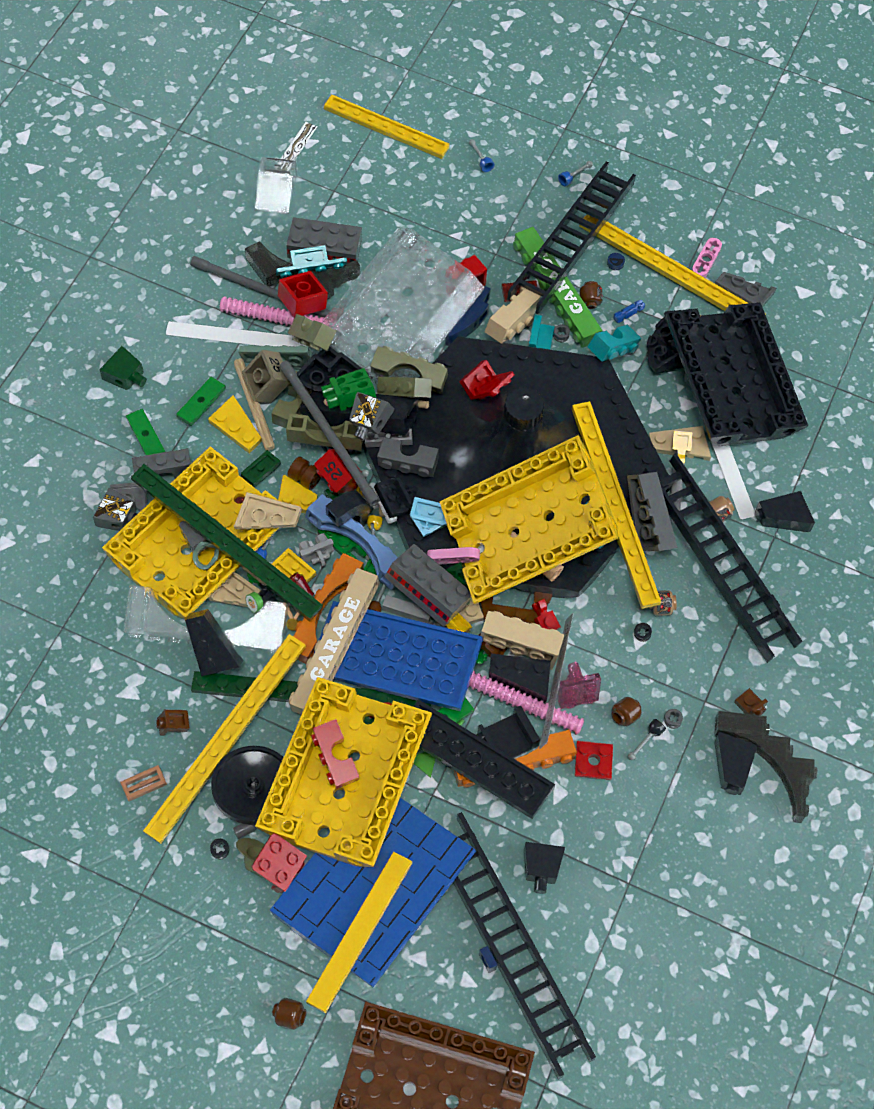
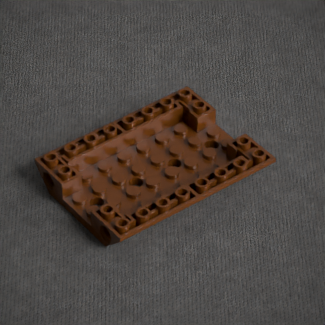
[333,1001,535,1109]

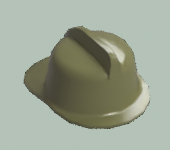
[236,838,265,878]

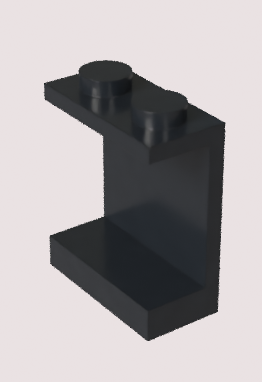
[476,705,540,758]

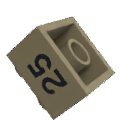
[242,350,290,404]

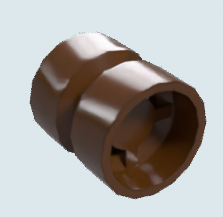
[287,456,321,490]

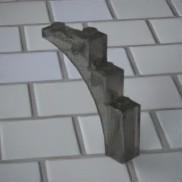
[245,241,360,300]
[714,711,818,823]

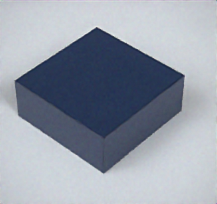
[479,946,497,973]

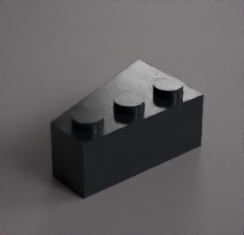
[185,609,243,676]

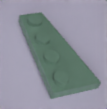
[238,345,313,370]

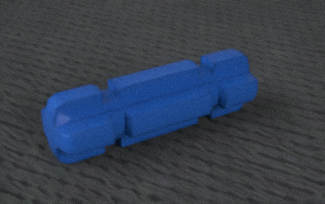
[613,300,645,323]

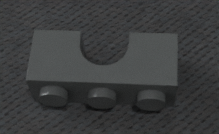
[377,437,439,477]
[132,448,191,478]

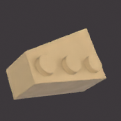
[485,287,541,344]

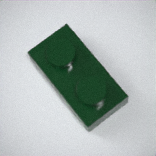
[241,450,281,488]

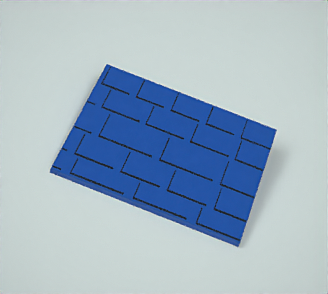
[270,798,476,988]

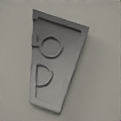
[715,272,777,307]

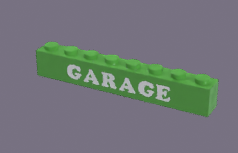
[513,227,602,348]

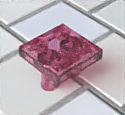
[558,662,601,709]

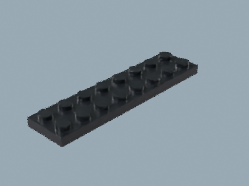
[413,699,555,819]

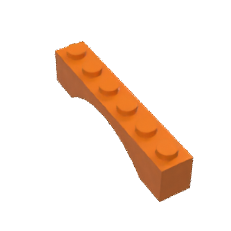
[293,553,364,664]
[453,730,577,787]

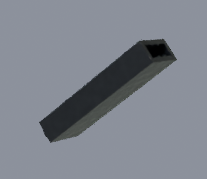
[300,390,420,435]

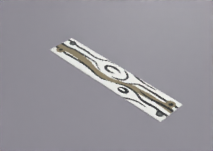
[275,122,318,172]

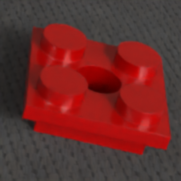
[575,741,613,780]

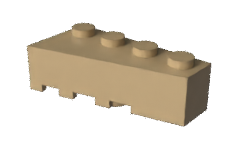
[480,611,564,670]

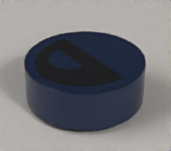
[607,253,625,270]

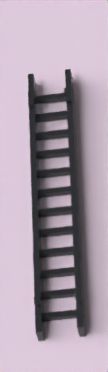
[453,812,596,1080]

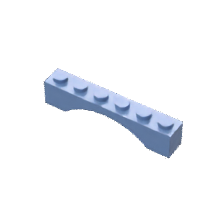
[305,494,398,590]

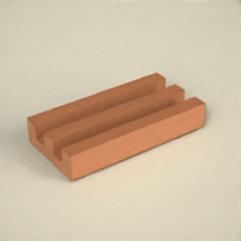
[120,765,167,802]

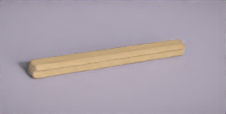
[234,358,275,451]

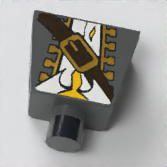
[350,392,394,440]
[93,488,138,531]

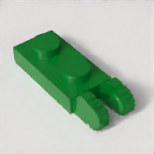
[317,529,367,559]

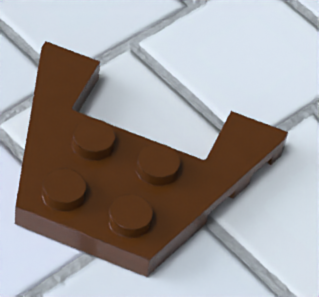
[480,592,552,624]

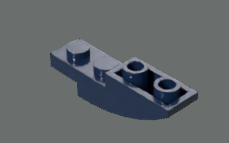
[444,286,491,346]

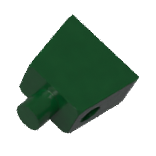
[99,346,147,390]

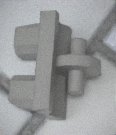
[299,533,334,567]

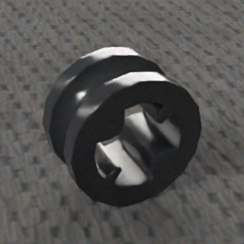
[634,623,652,642]
[210,838,230,860]

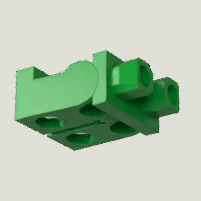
[321,368,376,411]

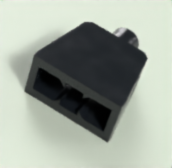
[524,842,565,894]

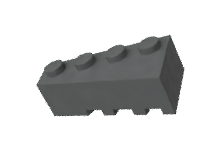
[627,472,678,551]

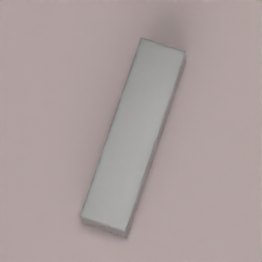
[365,429,413,448]
[382,595,431,623]

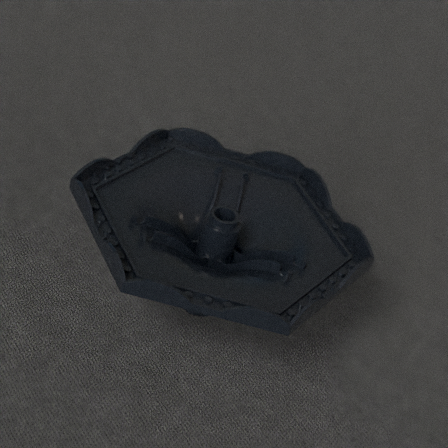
[362,336,672,598]

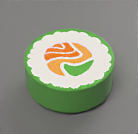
[245,592,263,613]

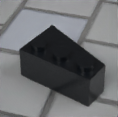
[488,654,551,704]

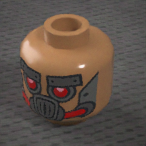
[709,496,735,522]
[648,590,677,616]

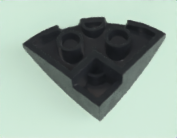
[647,317,683,372]
[297,346,369,392]

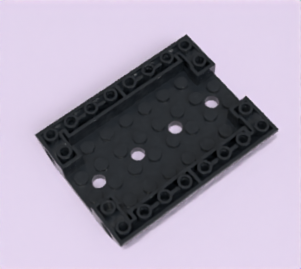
[664,302,809,447]

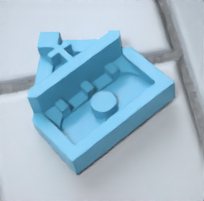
[410,497,447,537]

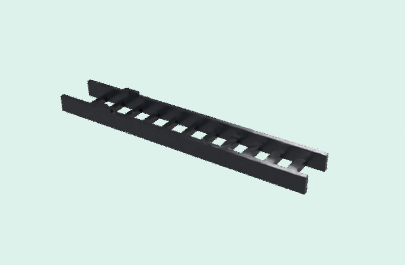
[507,161,636,314]
[643,453,803,663]

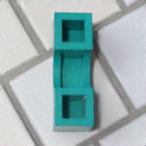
[587,324,642,361]

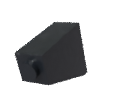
[755,491,815,532]
[714,732,758,795]

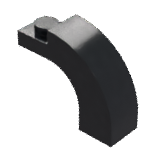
[326,491,374,528]

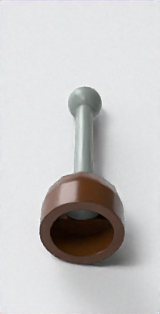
[368,584,386,612]

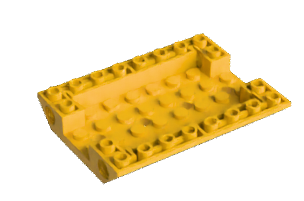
[440,435,618,604]
[102,446,279,619]
[255,677,432,867]

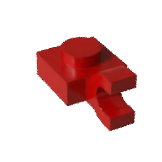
[532,599,561,630]

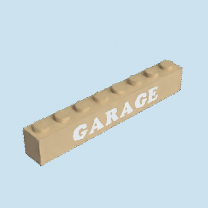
[289,568,380,714]

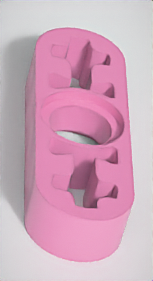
[692,238,722,278]
[427,547,480,564]

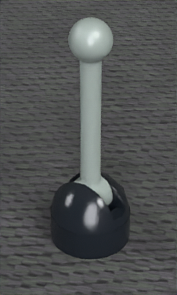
[628,719,666,760]

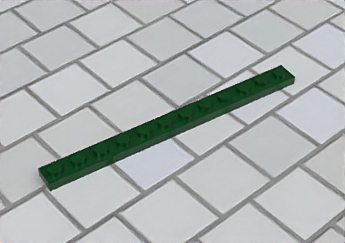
[131,464,323,621]
[191,671,431,707]

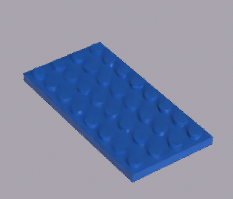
[314,601,483,711]

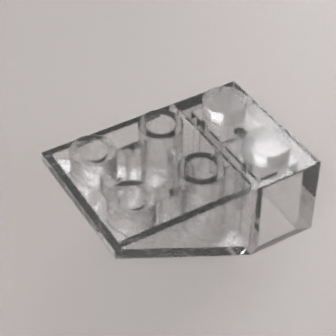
[255,157,297,214]

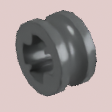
[553,324,570,343]
[664,709,683,729]

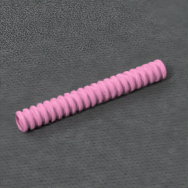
[220,296,341,336]
[468,671,584,735]

